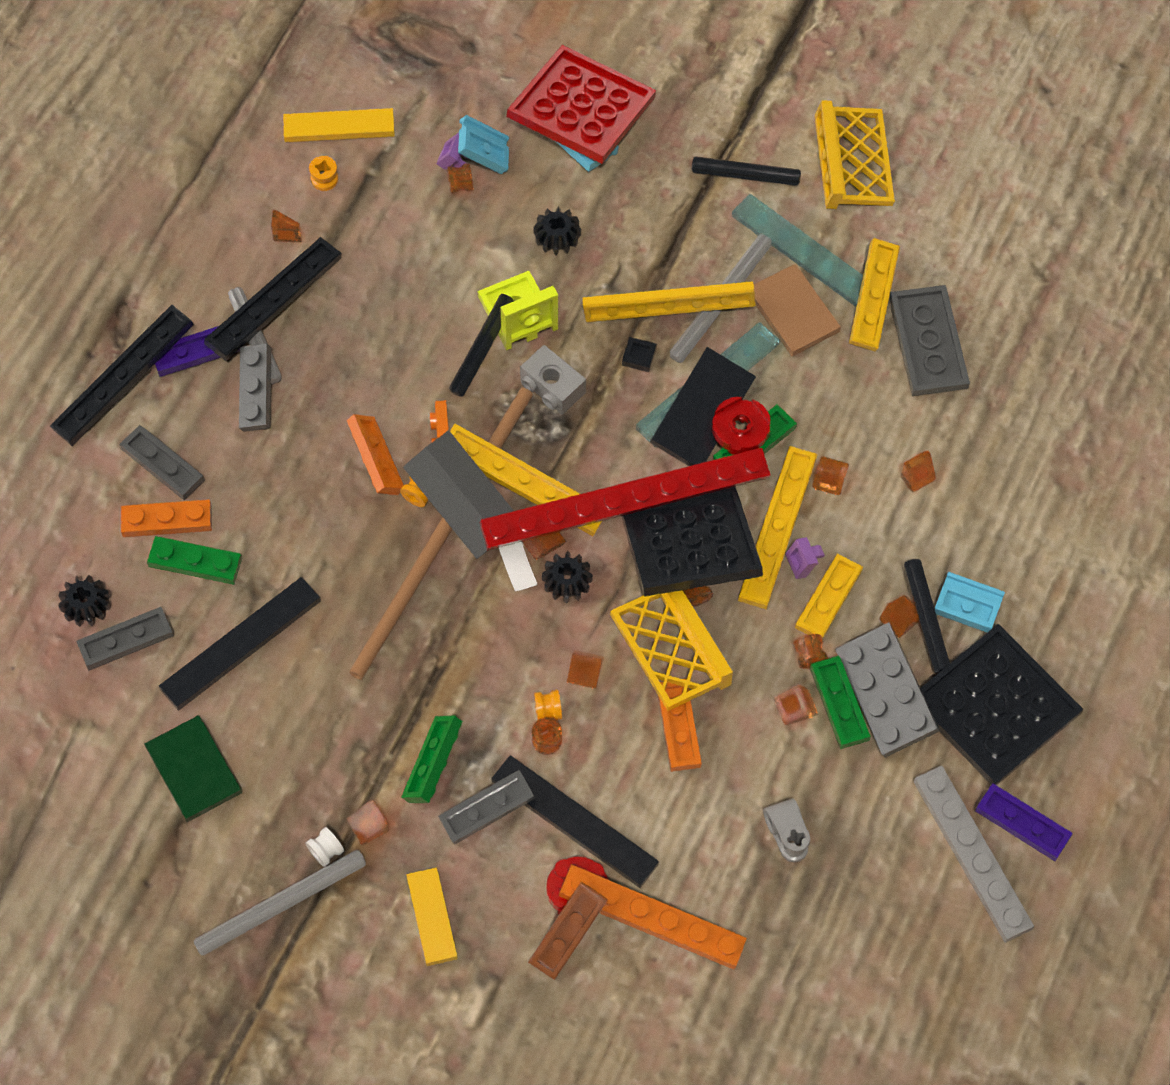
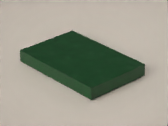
[144,715,242,823]

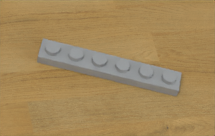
[914,766,1034,943]

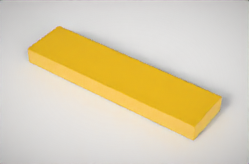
[283,108,395,142]
[849,238,900,351]

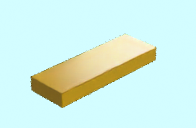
[795,553,863,642]
[406,867,458,966]

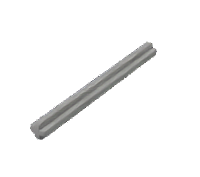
[670,234,772,363]
[194,850,366,955]

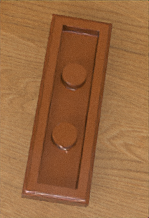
[528,882,608,980]

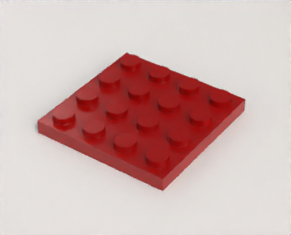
[506,45,656,164]

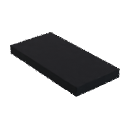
[650,347,756,466]

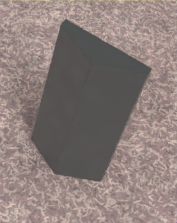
[403,430,514,559]

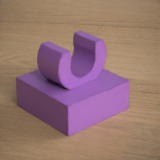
[436,133,468,170]
[785,537,825,579]

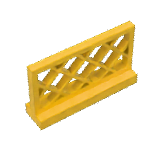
[814,100,895,209]
[610,590,733,711]

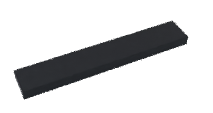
[204,237,342,361]
[50,305,194,446]
[159,577,321,711]
[491,755,659,889]

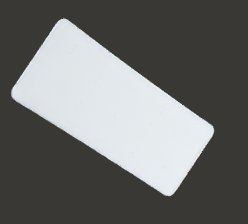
[499,542,537,591]

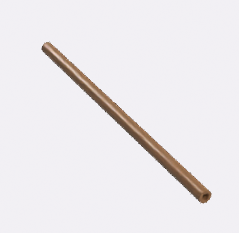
[349,388,533,680]

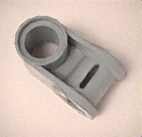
[763,798,810,862]

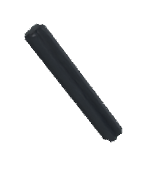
[692,156,801,186]
[449,294,514,397]
[904,559,950,673]

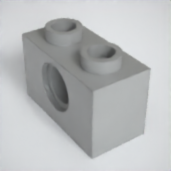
[520,345,586,415]

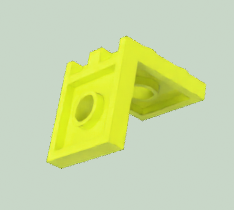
[478,271,558,350]

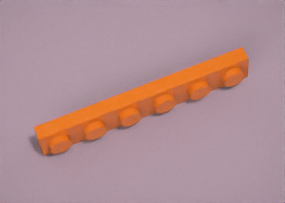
[558,864,747,970]

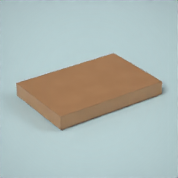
[754,264,841,357]

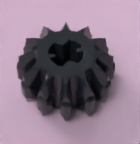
[533,206,581,255]
[542,551,593,604]
[58,575,110,627]

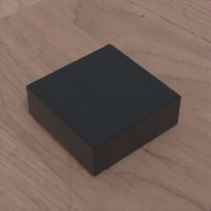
[622,337,657,372]

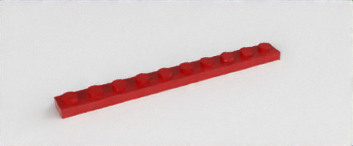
[479,448,771,551]

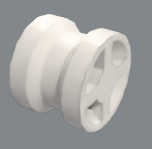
[305,827,344,867]

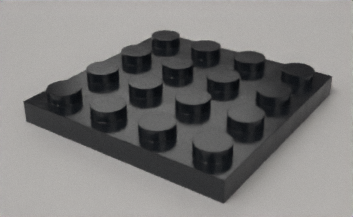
[622,486,763,597]
[921,624,1084,785]

